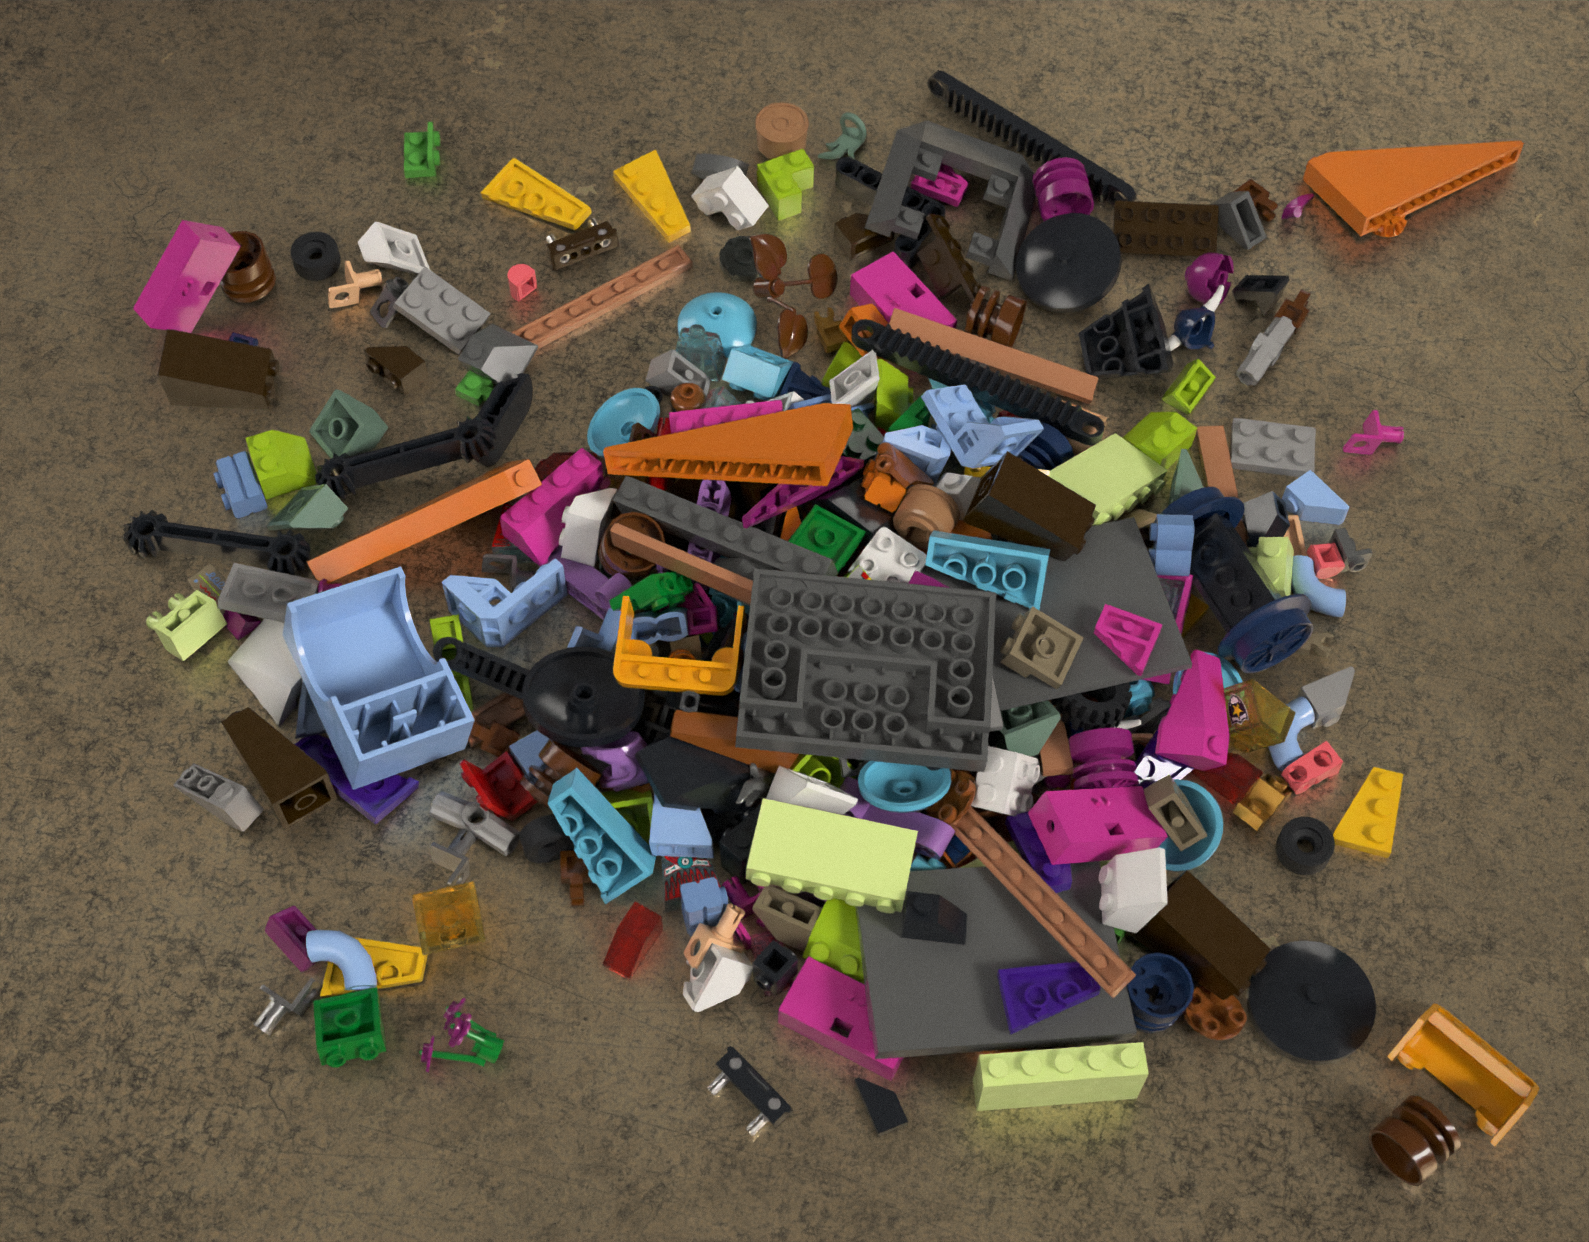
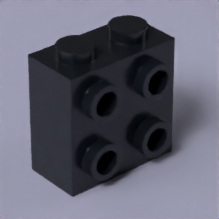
[720,803,762,886]

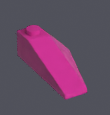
[1155,650,1229,771]

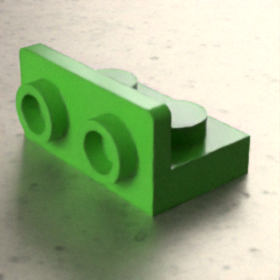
[404,122,440,178]

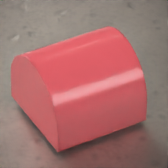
[507,264,537,302]
[1307,543,1345,579]

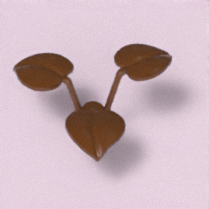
[749,234,838,359]

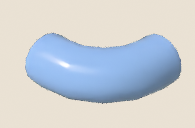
[1291,555,1346,617]
[1267,696,1315,771]
[306,930,377,990]

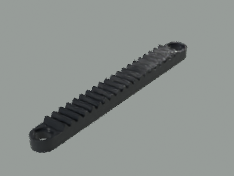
[927,70,1136,206]
[851,319,1105,445]
[433,637,669,744]

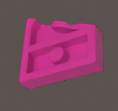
[911,163,968,207]
[1094,604,1163,676]

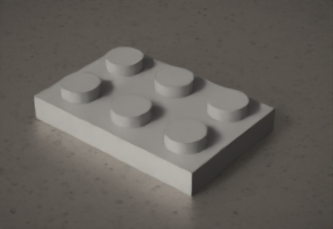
[393,267,491,355]
[1230,418,1316,477]
[218,563,319,622]

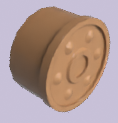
[755,102,809,159]
[893,484,960,550]

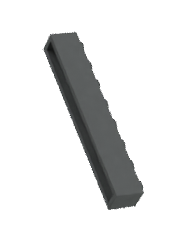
[613,475,838,576]

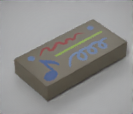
[187,563,227,615]

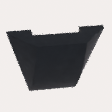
[1078,284,1174,379]
[798,478,902,547]
[634,730,751,817]

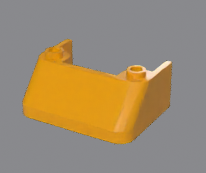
[613,596,747,696]
[1387,1003,1540,1146]

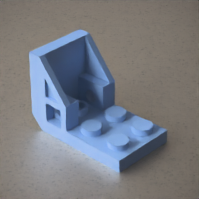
[921,384,1044,468]
[873,424,951,490]
[442,558,568,647]

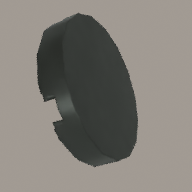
[719,236,760,282]

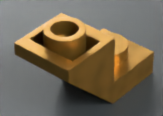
[1232,774,1293,830]

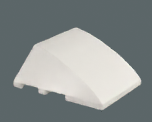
[228,618,303,727]

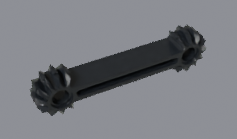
[315,415,498,500]
[123,509,311,576]

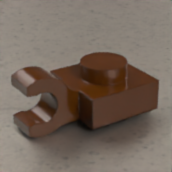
[1233,179,1278,222]
[1273,289,1311,334]
[470,720,521,757]
[561,850,593,906]

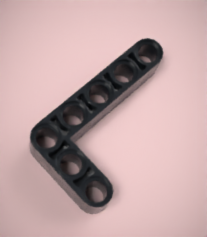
[835,157,946,269]

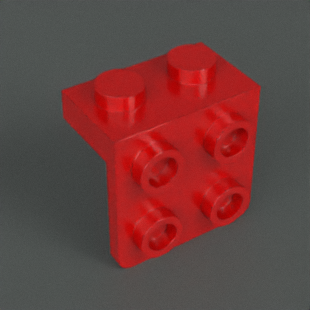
[459,751,538,822]

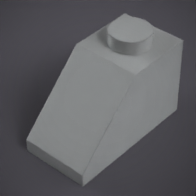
[645,349,711,397]
[1296,666,1355,729]

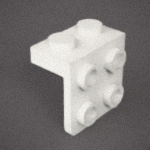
[848,527,927,584]
[971,746,1040,816]

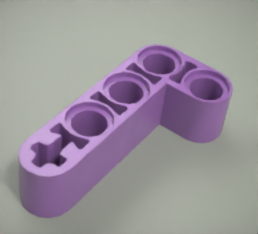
[656,480,732,590]
[547,545,636,620]
[839,777,955,859]

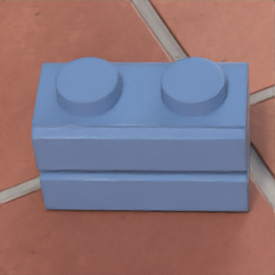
[213,451,268,519]
[680,877,728,937]

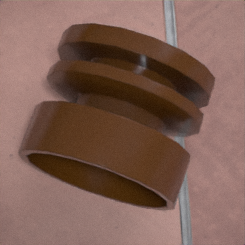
[219,231,276,303]
[965,286,1027,348]
[598,512,665,581]
[520,739,602,810]
[1368,1095,1460,1187]

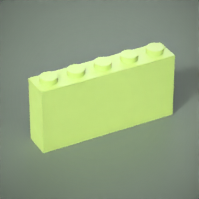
[1049,433,1168,526]
[746,798,918,913]
[973,1042,1149,1111]

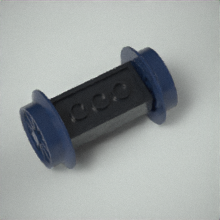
[1154,487,1314,673]

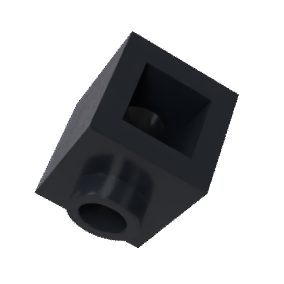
[752,940,798,996]

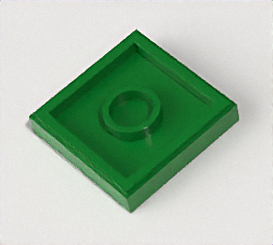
[788,504,866,575]

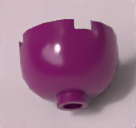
[1185,252,1234,306]

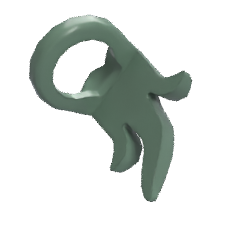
[818,112,867,160]

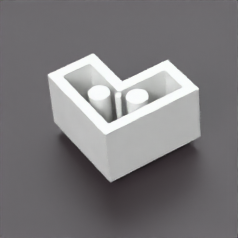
[691,166,769,231]

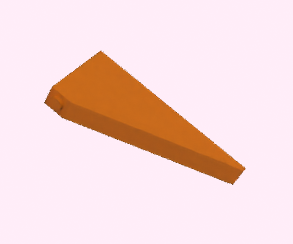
[1303,140,1524,236]
[603,403,853,486]
[306,459,542,584]

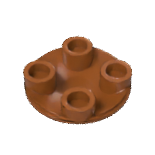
[924,769,976,825]
[1183,985,1247,1040]

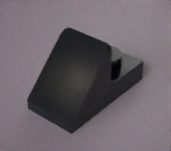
[1232,275,1290,316]

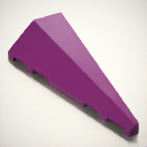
[742,456,864,529]

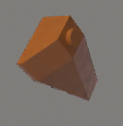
[670,710,799,774]

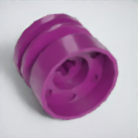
[1033,157,1094,221]
[1068,728,1139,790]

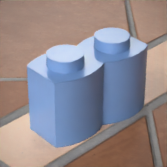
[1148,514,1194,576]
[631,607,688,645]

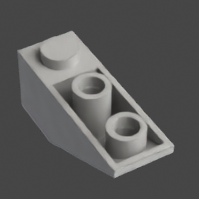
[173,763,264,832]

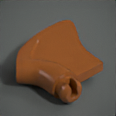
[875,442,934,488]

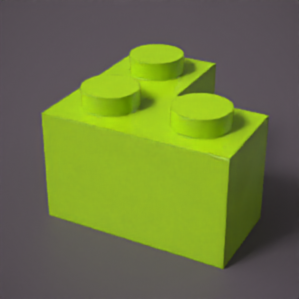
[757,149,814,221]

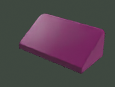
[265,905,317,972]

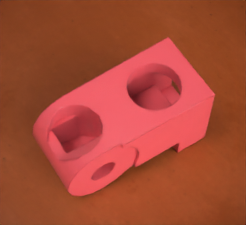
[1281,741,1343,794]

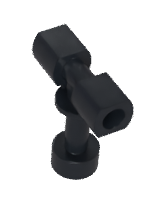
[665,691,740,715]

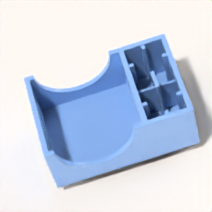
[283,567,475,790]

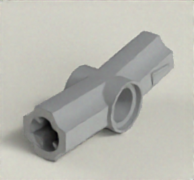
[1236,316,1295,386]
[430,791,520,856]

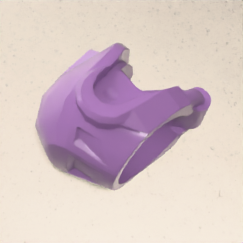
[581,731,648,792]

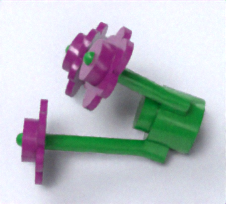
[419,997,504,1073]

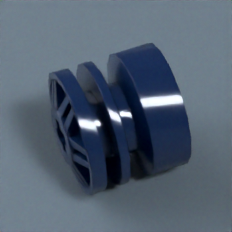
[1017,422,1074,470]
[1127,953,1194,1034]

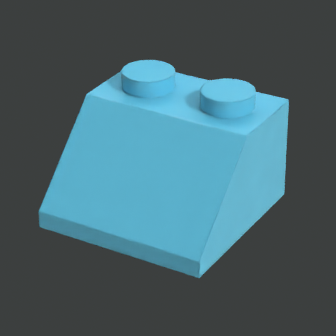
[722,345,793,400]

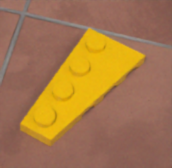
[613,149,691,243]
[480,157,592,231]

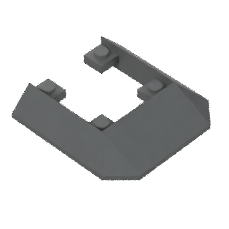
[865,121,1036,281]

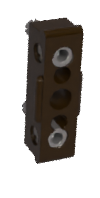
[546,218,619,270]

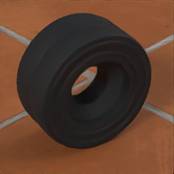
[290,232,341,281]
[520,814,574,863]
[1276,816,1335,875]

